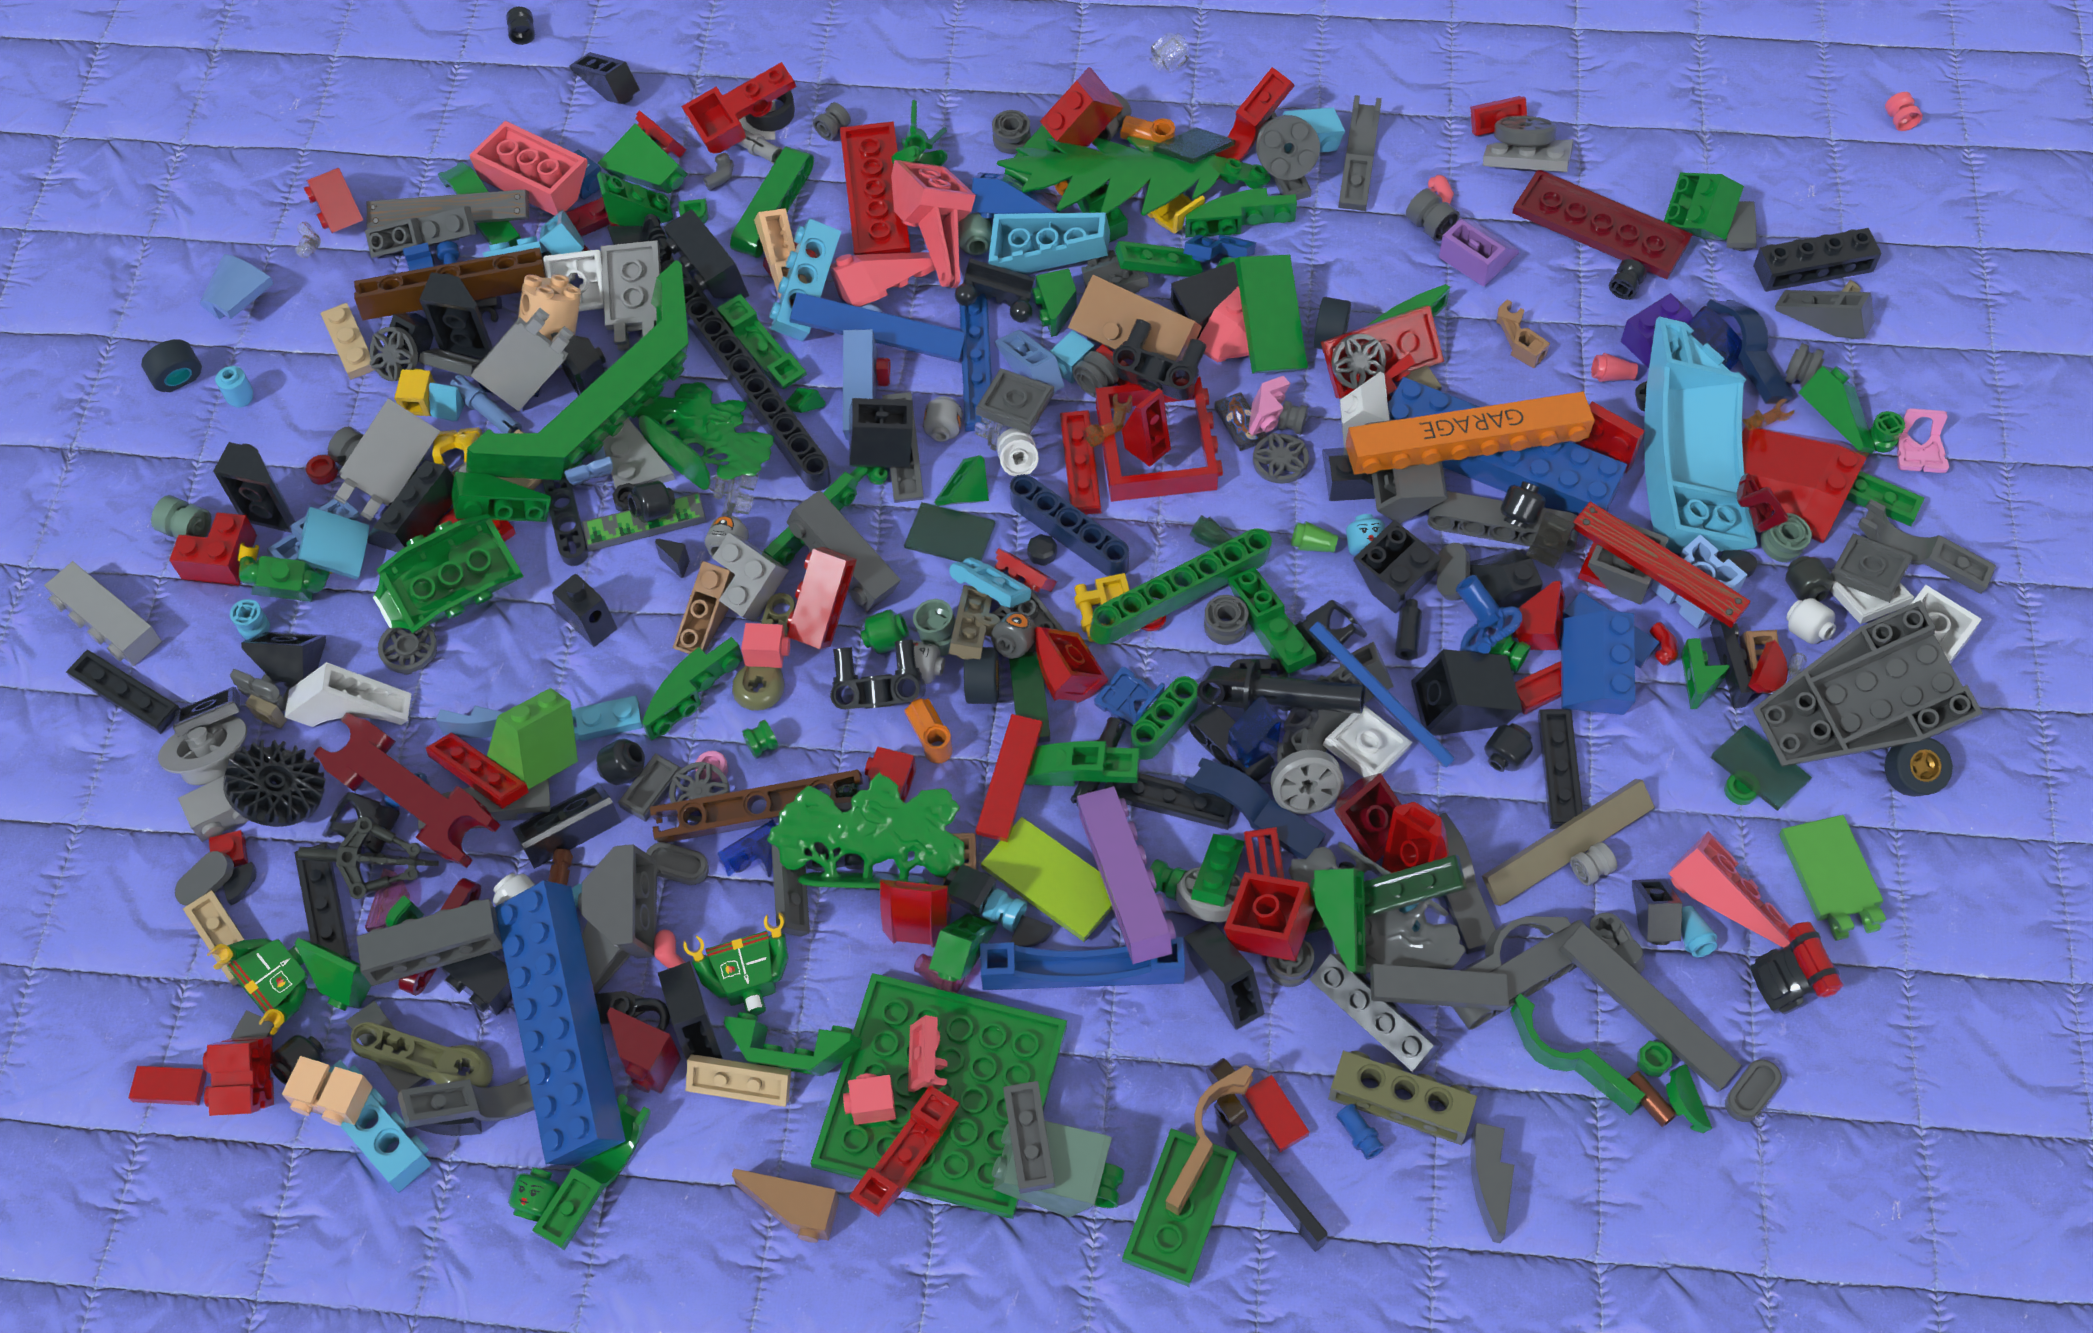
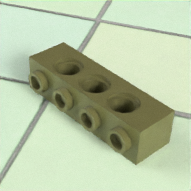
[1328,1050,1477,1145]

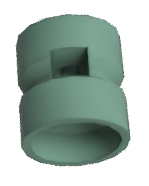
[151,495,212,539]
[913,599,956,656]

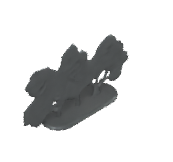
[1288,842,1466,975]

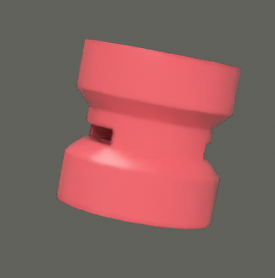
[1885,92,1923,131]

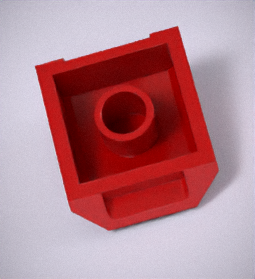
[1035,627,1109,703]
[1382,802,1449,873]
[880,879,952,948]

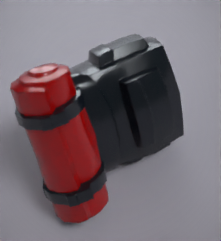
[1750,922,1844,1014]

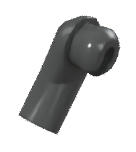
[703,153,734,190]

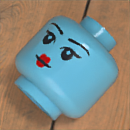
[1346,514,1385,556]

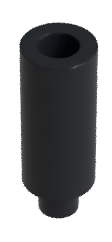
[1395,599,1422,660]

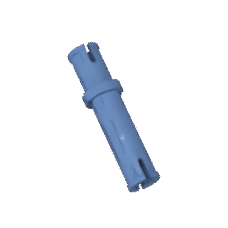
[450,374,522,433]

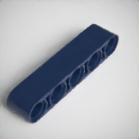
[1010,474,1129,576]

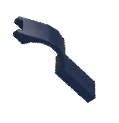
[1706,299,1794,404]
[1184,758,1326,859]

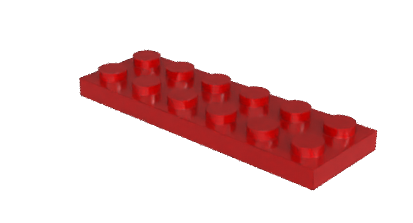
[840,121,911,255]

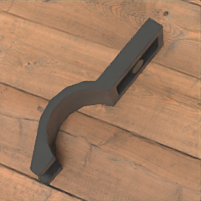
[1338,95,1382,211]
[1858,499,1996,594]
[1439,813,1496,954]
[1460,916,1571,973]
[397,1074,535,1128]

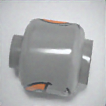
[923,396,963,442]
[704,516,749,557]

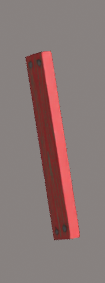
[1571,501,1751,628]

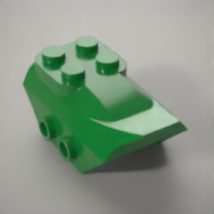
[373,514,524,633]

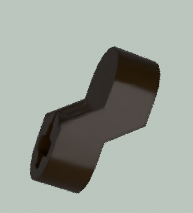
[1206,1058,1248,1130]

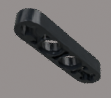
[542,476,588,566]

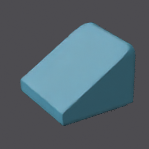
[429,382,465,421]

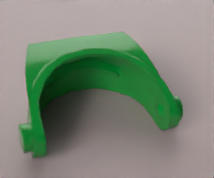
[891,146,948,166]

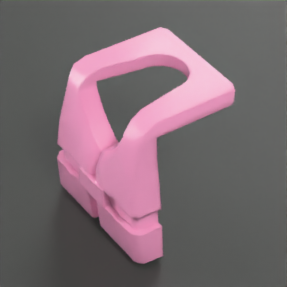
[1897,408,1949,473]

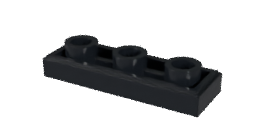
[1710,618,1755,708]

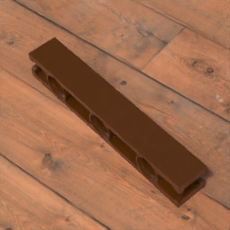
[354,247,546,321]
[650,769,863,843]

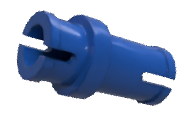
[1336,1104,1385,1160]

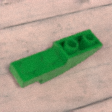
[1185,188,1297,238]
[1227,567,1316,674]
[642,637,743,741]
[1025,741,1140,787]

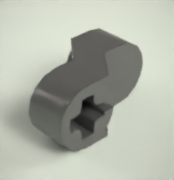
[1590,912,1645,974]

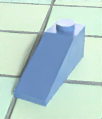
[995,329,1064,394]

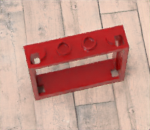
[1096,377,1223,502]

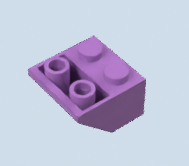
[1439,219,1519,287]

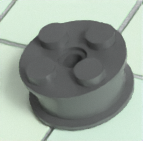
[1256,115,1320,180]

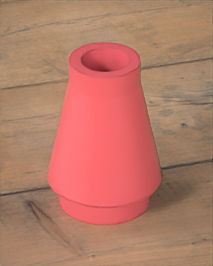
[1591,353,1638,382]

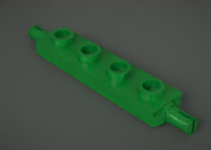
[763,467,869,566]

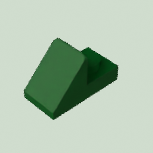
[1681,638,1730,709]

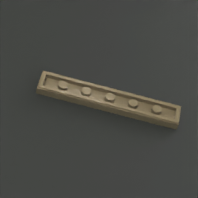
[1482,779,1655,906]

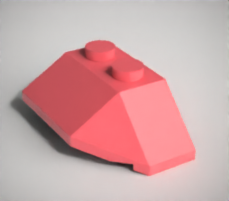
[1198,286,1249,363]

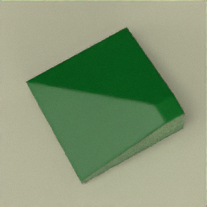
[785,388,826,413]

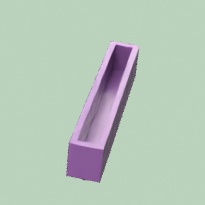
[1077,786,1176,964]

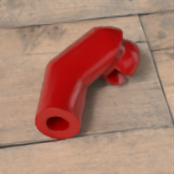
[1649,622,1679,666]

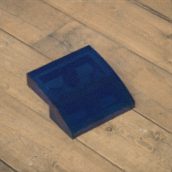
[1687,306,1742,370]

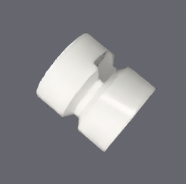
[997,428,1039,476]

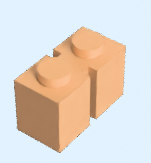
[282,1056,373,1126]

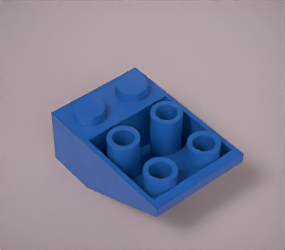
[971,172,1060,218]

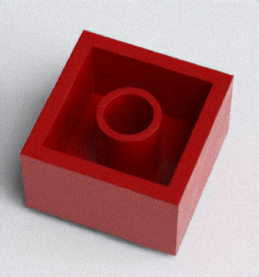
[1224,872,1315,961]

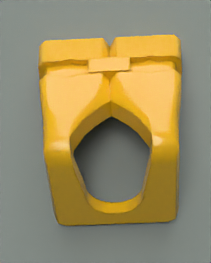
[1147,193,1205,234]
[432,427,482,466]

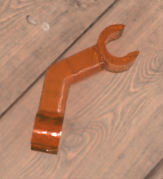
[1085,394,1132,447]
[1742,399,1795,431]

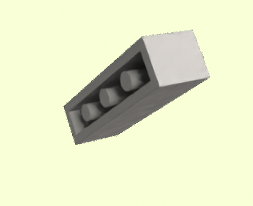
[44,561,162,666]

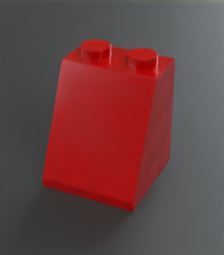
[1040,67,1124,147]

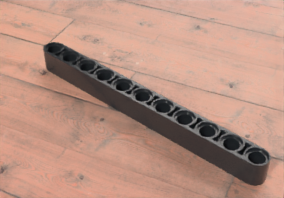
[661,260,831,491]

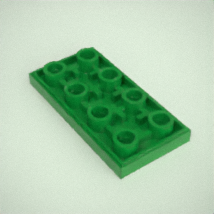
[1235,254,1308,374]

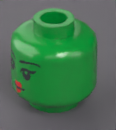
[508,1167,560,1222]

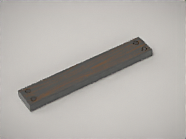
[366,190,529,229]

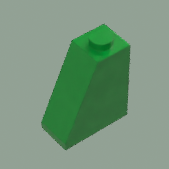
[598,123,688,194]

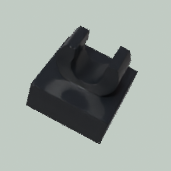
[474,296,502,322]

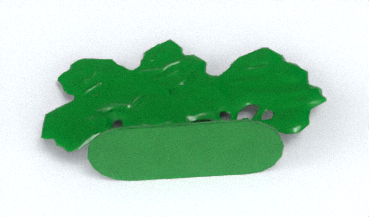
[637,382,774,490]
[767,772,965,889]

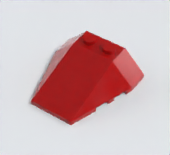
[1742,426,1869,543]

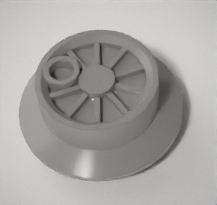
[158,716,247,785]

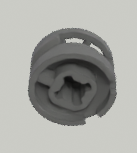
[1265,939,1314,987]

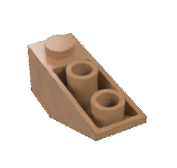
[673,561,735,654]

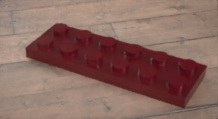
[1512,170,1693,280]

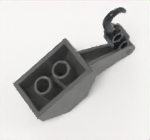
[578,844,670,1031]

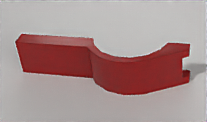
[1211,67,1295,180]

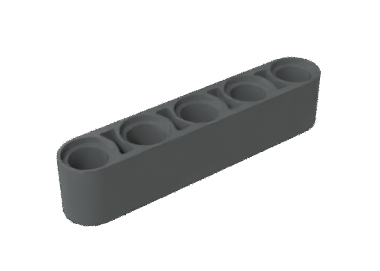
[1427,491,1579,553]
[1452,920,1585,1030]

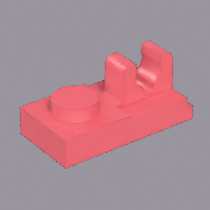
[908,1015,947,1092]

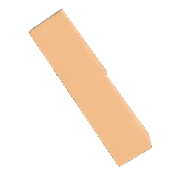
[754,208,807,307]

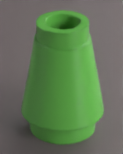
[1291,521,1338,553]

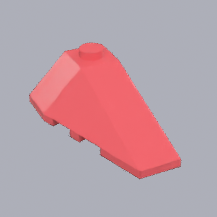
[830,252,936,307]
[1668,831,1791,948]

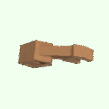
[1496,299,1550,368]

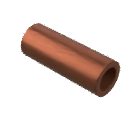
[1627,1071,1677,1127]

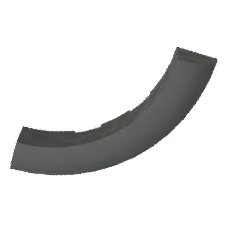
[1277,642,1394,785]

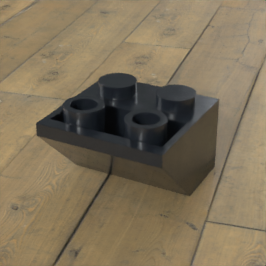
[849,398,913,469]
[1353,520,1441,613]

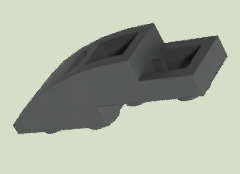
[365,206,477,258]

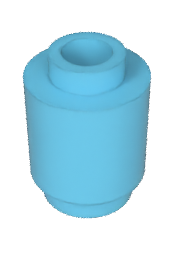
[215,366,253,408]

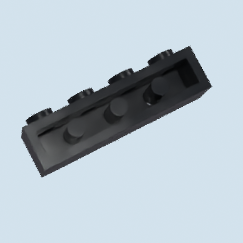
[1753,228,1882,292]

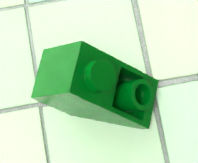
[1032,268,1077,337]

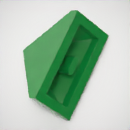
[934,455,989,506]

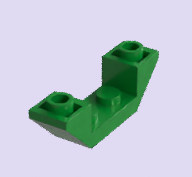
[723,1012,862,1076]

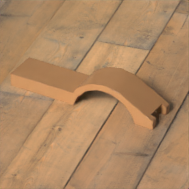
[1165,1065,1254,1216]

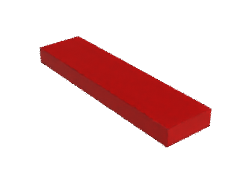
[1060,410,1101,515]
[975,714,1043,842]
[426,732,529,809]

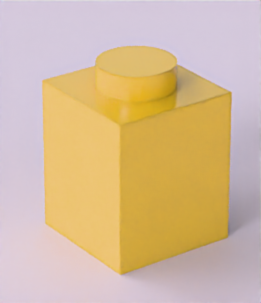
[394,369,435,416]

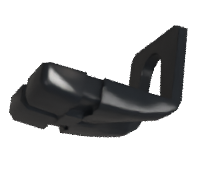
[1295,600,1367,666]
[322,792,400,854]

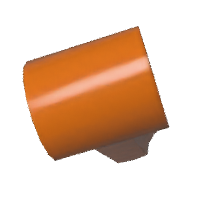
[1120,115,1175,147]
[904,698,953,764]

